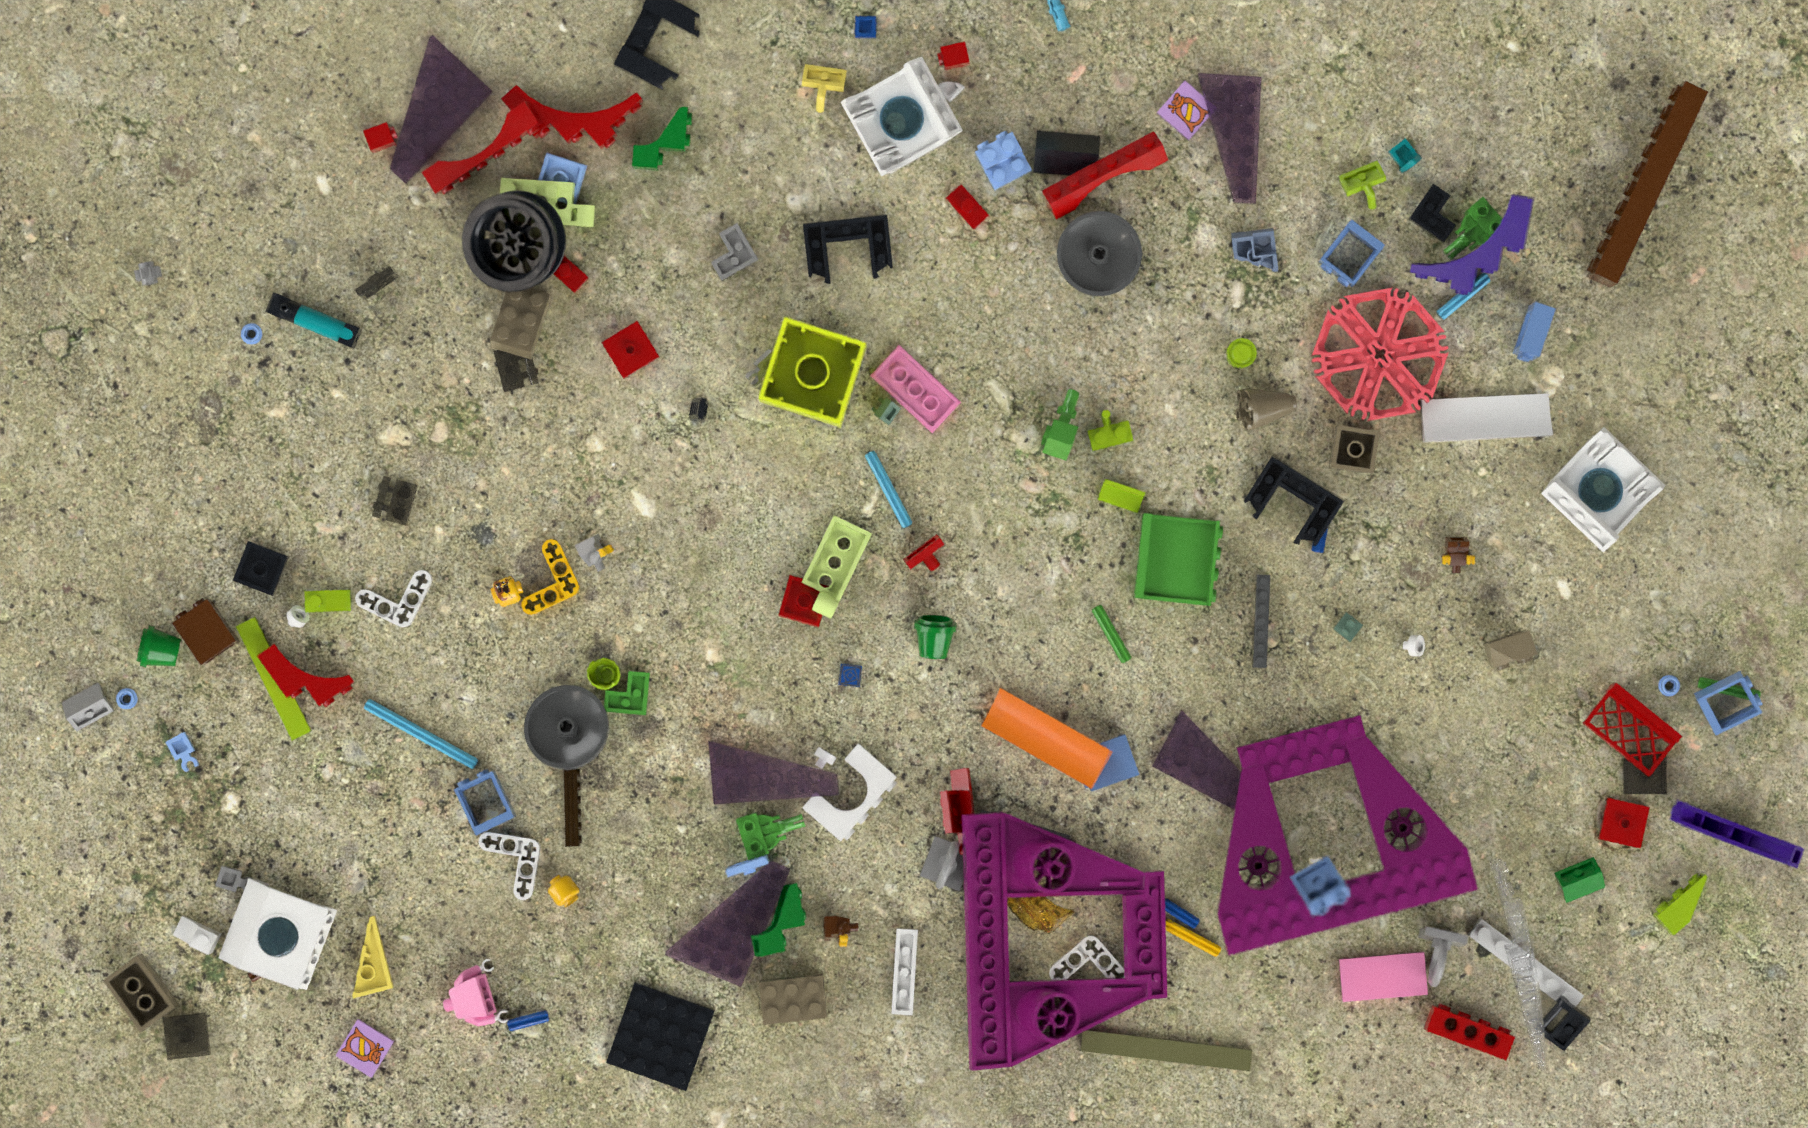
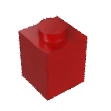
[937,41,970,71]
[363,122,398,153]

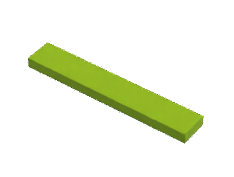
[236,617,312,741]

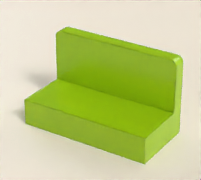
[1097,479,1146,514]

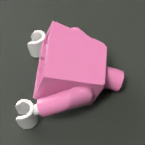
[443,959,509,1026]

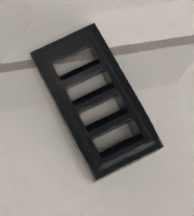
[689,398,709,422]

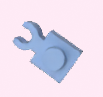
[166,732,199,772]

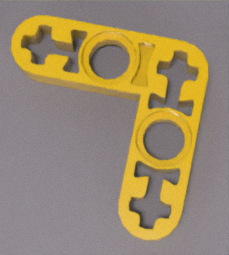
[521,539,580,615]

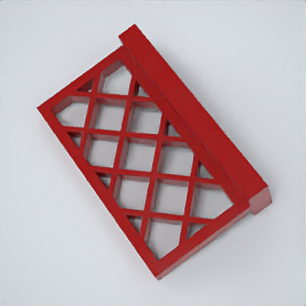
[1582,683,1683,777]

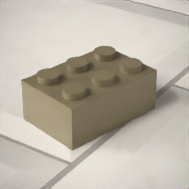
[490,288,551,360]
[103,954,179,1033]
[759,974,828,1025]

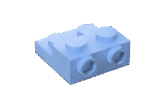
[975,131,1032,191]

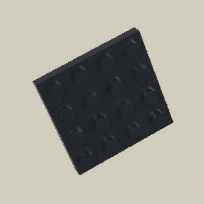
[606,982,715,1091]

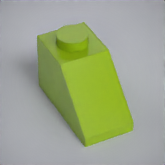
[304,590,351,613]

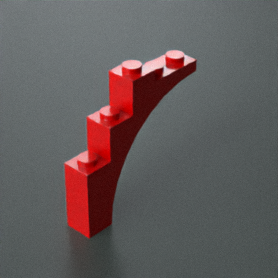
[501,85,643,149]

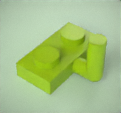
[1338,160,1386,210]
[1087,410,1134,452]

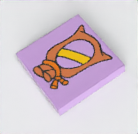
[1157,81,1217,141]
[335,1019,394,1078]

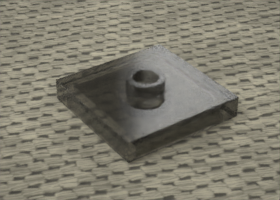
[355,266,399,300]
[1623,751,1667,794]
[163,1012,211,1060]

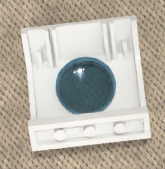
[841,56,963,176]
[1541,427,1666,552]
[218,878,337,990]

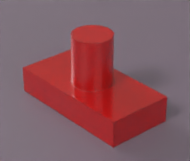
[945,184,989,230]
[554,256,589,293]
[903,534,945,571]

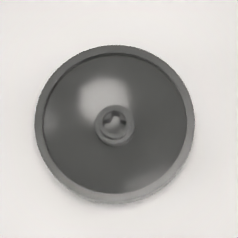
[1057,211,1142,297]
[524,685,609,770]

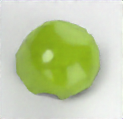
[587,657,621,690]

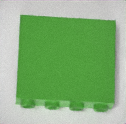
[1134,513,1223,606]

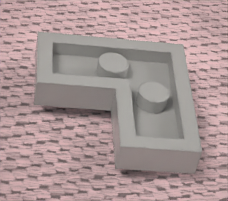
[711,223,758,281]

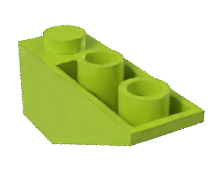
[1653,873,1707,936]

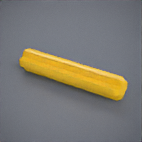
[1165,919,1221,957]

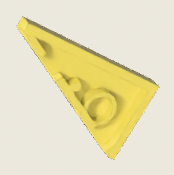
[352,916,394,998]

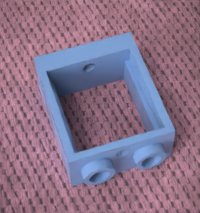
[1318,219,1385,287]
[1513,302,1556,362]
[1694,671,1763,735]
[454,769,516,835]

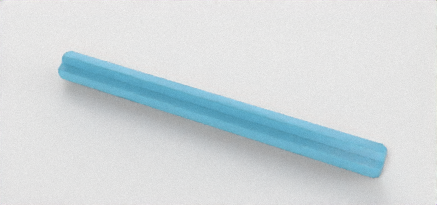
[364,699,478,769]

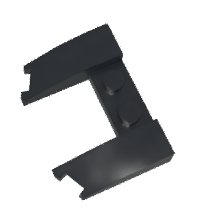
[614,0,700,90]
[803,214,893,284]
[1244,455,1345,546]

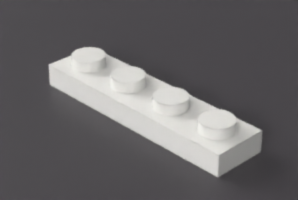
[891,928,918,1015]

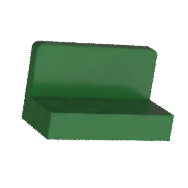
[1554,857,1605,903]

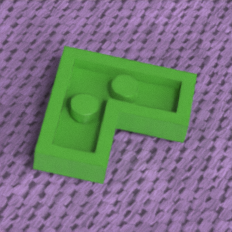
[604,671,650,715]

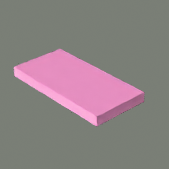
[870,345,961,433]
[1339,952,1428,1002]

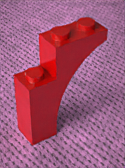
[257,644,354,708]

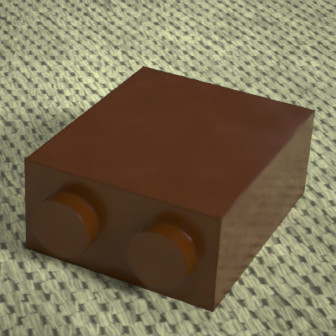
[172,598,239,665]

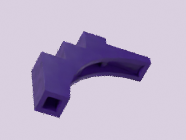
[1410,194,1535,295]
[1670,800,1804,869]

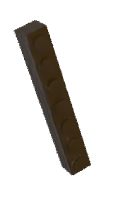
[564,768,582,847]

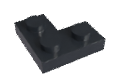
[1409,184,1456,243]

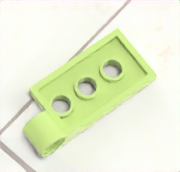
[500,178,595,227]
[802,516,872,619]

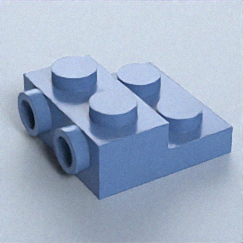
[1290,856,1351,916]

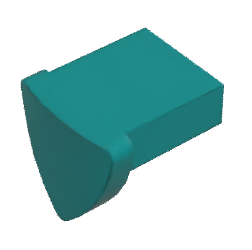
[1388,138,1422,173]

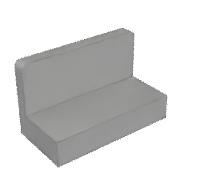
[62,683,114,732]

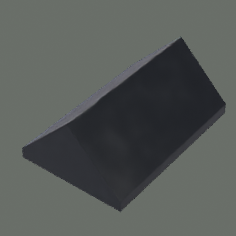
[1033,130,1100,176]

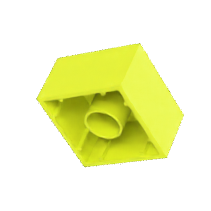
[758,317,867,428]

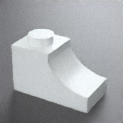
[173,916,221,955]

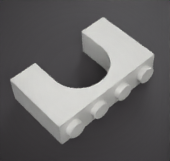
[802,743,897,841]

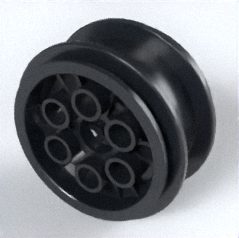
[462,190,566,292]

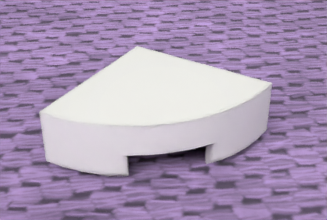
[938,81,965,103]

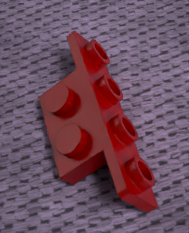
[940,768,975,855]

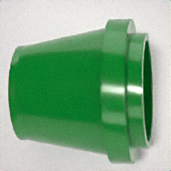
[914,615,957,659]
[136,625,181,668]

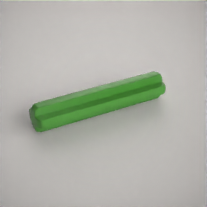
[1092,605,1131,663]
[1697,677,1761,700]

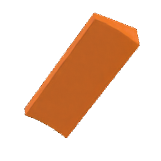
[981,688,1113,789]

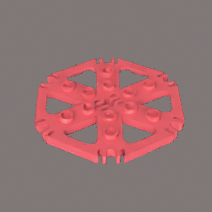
[1311,287,1449,421]

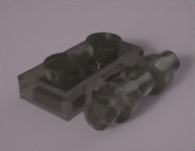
[493,350,539,393]
[372,476,418,526]

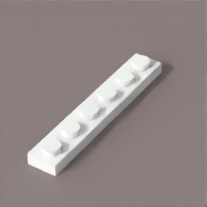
[1468,918,1584,1006]

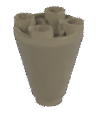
[1236,388,1297,431]

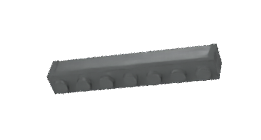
[1252,575,1270,668]

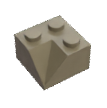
[1329,425,1380,474]
[1483,630,1538,670]

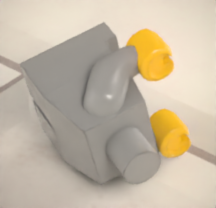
[575,534,614,572]

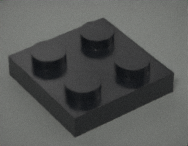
[232,541,289,596]

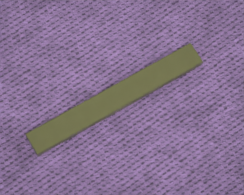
[1080,1030,1252,1071]

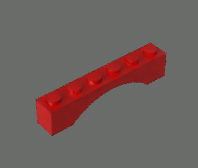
[421,101,543,195]
[1042,131,1168,220]

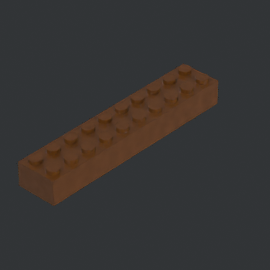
[1586,81,1708,288]

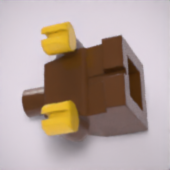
[1441,537,1475,573]
[823,916,859,947]

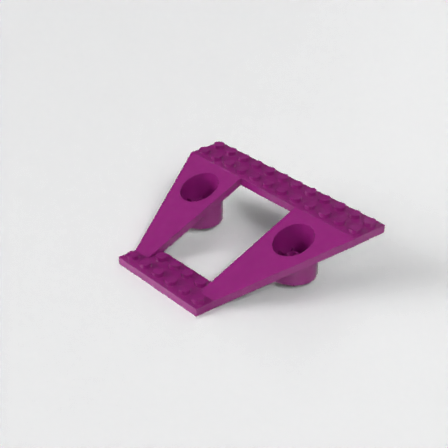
[1217,715,1478,956]
[962,812,1167,1071]

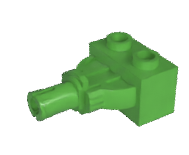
[1443,197,1502,260]
[1041,389,1079,461]
[736,812,806,860]

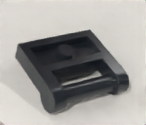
[1533,995,1591,1051]

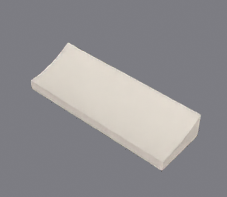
[1420,393,1553,443]

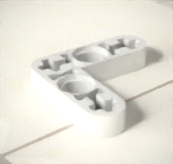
[355,570,432,627]
[479,832,540,900]
[1049,935,1124,980]

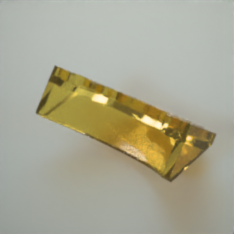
[1007,897,1075,933]

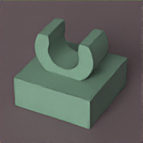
[872,397,901,425]
[1333,612,1363,642]

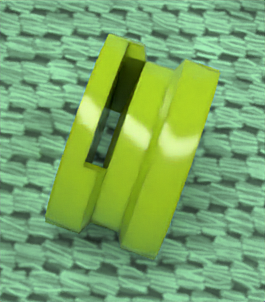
[1226,338,1257,369]

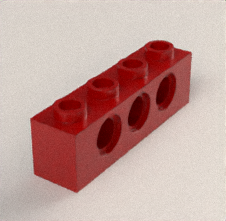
[1424,1003,1515,1061]

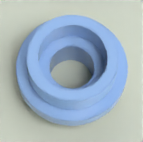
[241,323,262,345]
[1658,675,1680,696]
[116,688,138,709]

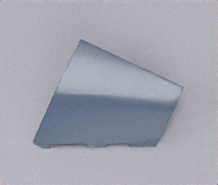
[1231,228,1279,272]

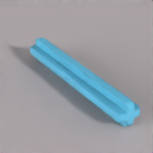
[865,451,912,528]

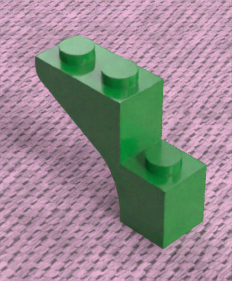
[632,107,693,171]
[751,883,806,957]

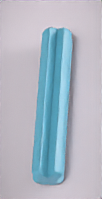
[1437,273,1491,320]

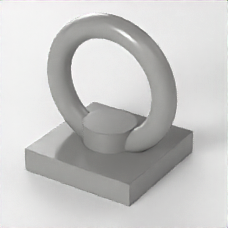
[920,836,964,891]
[1418,926,1468,987]

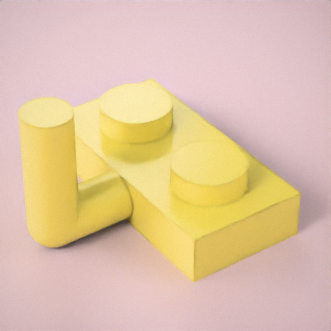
[802,64,847,113]

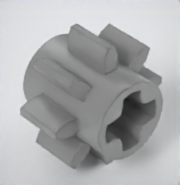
[134,261,162,286]

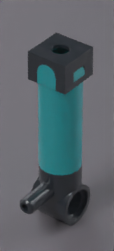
[265,292,362,349]

